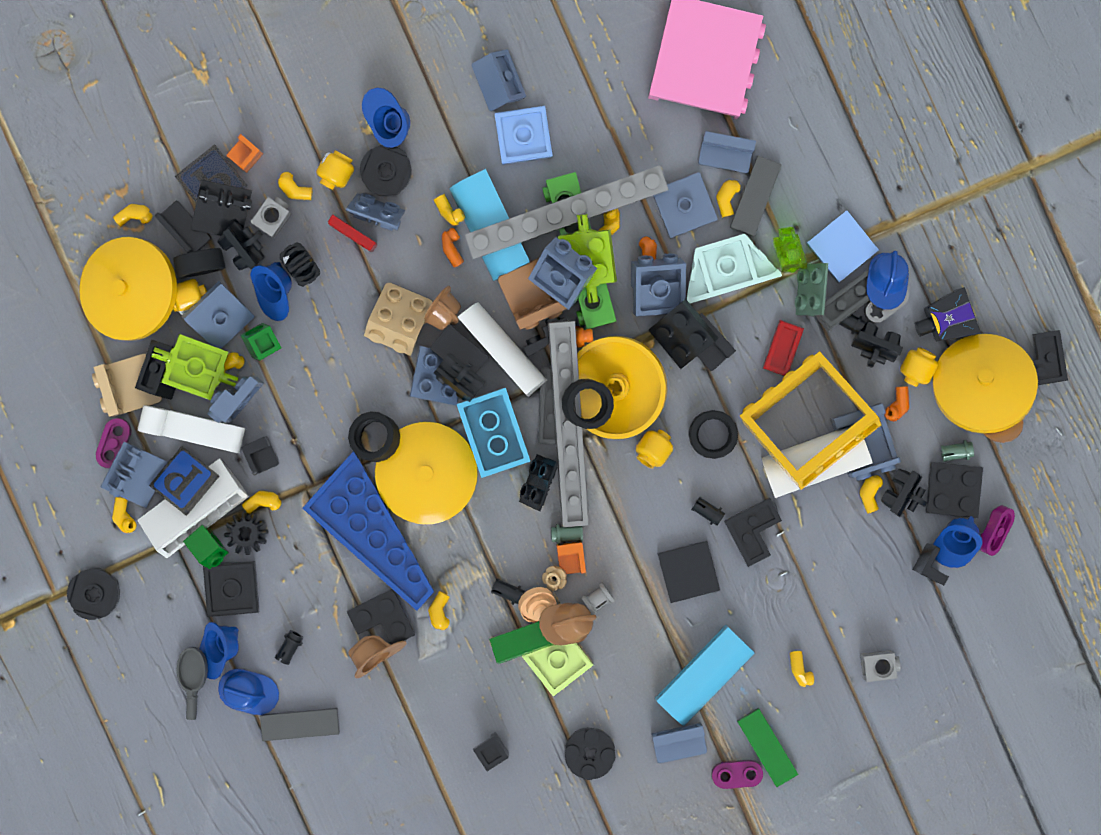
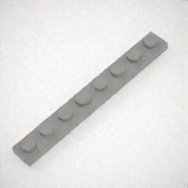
[465,165,669,260]
[548,320,588,527]

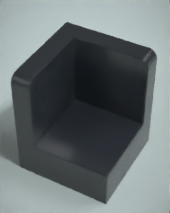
[241,436,279,475]
[473,732,509,771]

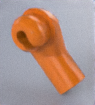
[441,228,464,267]
[639,236,657,260]
[575,326,593,348]
[884,386,909,422]

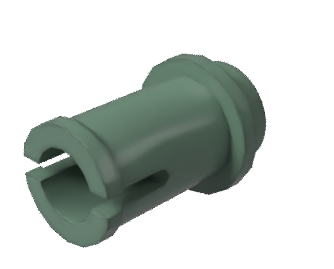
[941,440,974,462]
[551,524,583,545]

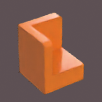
[226,134,263,173]
[556,541,586,574]

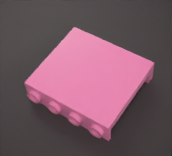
[648,0,766,119]

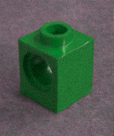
[240,323,281,361]
[183,524,229,569]

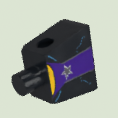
[914,287,981,342]

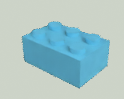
[457,388,530,478]

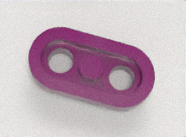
[96,418,132,468]
[980,505,1015,556]
[711,760,763,789]

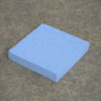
[494,106,553,165]
[806,210,879,283]

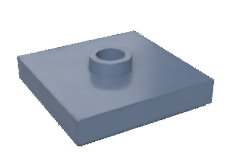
[653,172,718,239]
[182,281,255,349]

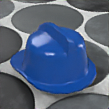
[362,87,411,148]
[866,251,909,310]
[250,262,292,321]
[933,516,983,568]
[199,622,239,679]
[218,669,279,715]

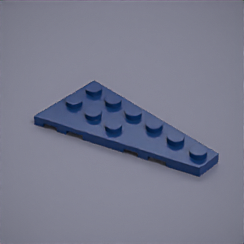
[302,452,434,611]

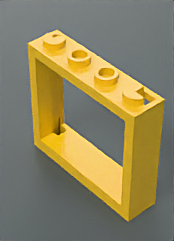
[740,351,881,490]

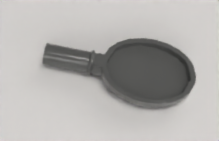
[176,647,208,720]

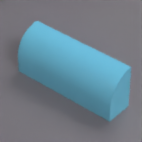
[449,169,530,281]
[655,625,755,726]

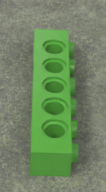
[542,172,616,329]

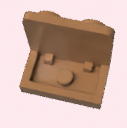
[498,257,567,330]

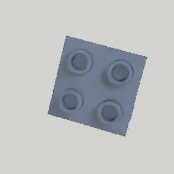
[346,193,405,231]
[410,346,458,406]
[100,441,170,508]

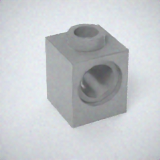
[251,197,292,239]
[860,650,901,682]

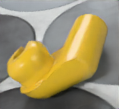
[433,194,465,226]
[428,590,450,630]

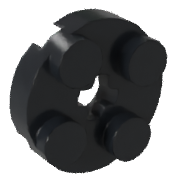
[360,145,412,197]
[67,568,120,620]
[565,728,616,780]

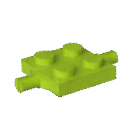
[558,214,617,303]
[151,334,238,400]

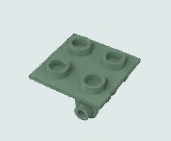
[795,263,828,317]

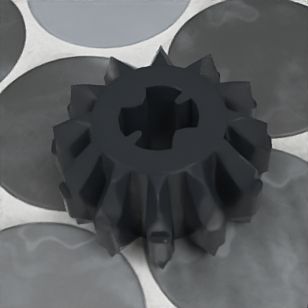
[280,242,320,287]
[224,511,269,555]

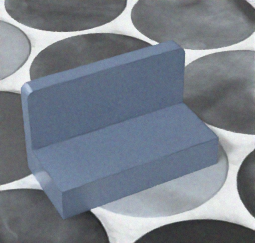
[472,49,527,111]
[698,131,756,173]
[651,723,707,763]

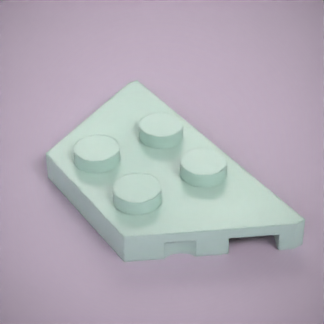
[686,234,782,304]

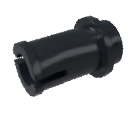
[839,314,866,335]
[691,497,725,526]
[491,578,525,605]
[275,630,303,665]

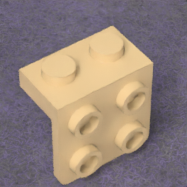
[364,283,432,356]
[92,354,162,417]

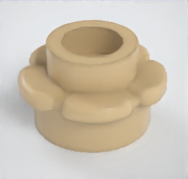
[542,566,567,591]

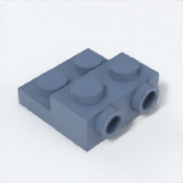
[528,237,597,310]
[631,253,686,316]
[207,376,264,423]

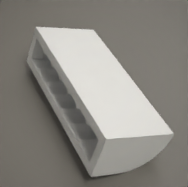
[458,302,547,397]
[761,424,873,498]
[137,458,249,558]

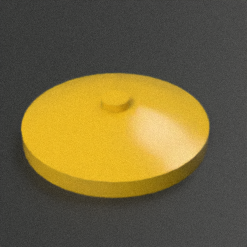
[80,237,177,341]
[933,334,1038,433]
[577,336,667,439]
[375,422,478,524]

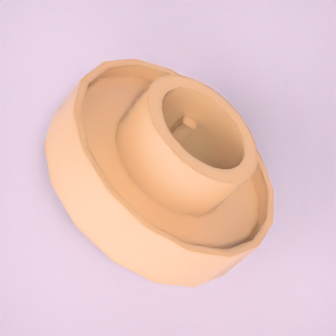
[518,587,557,623]

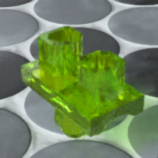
[773,227,807,273]

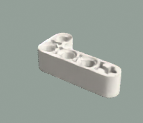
[137,405,245,453]

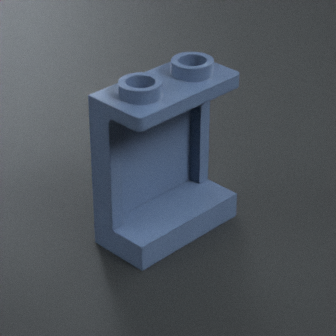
[830,403,901,481]

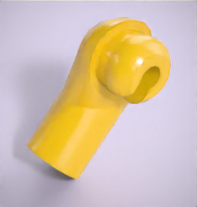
[278,172,313,200]
[716,180,740,218]
[113,204,153,227]
[598,209,620,235]
[220,352,245,383]
[859,475,883,514]
[242,491,281,514]
[112,497,137,533]
[790,651,814,687]

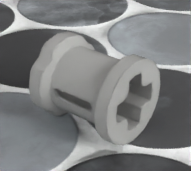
[581,583,615,615]

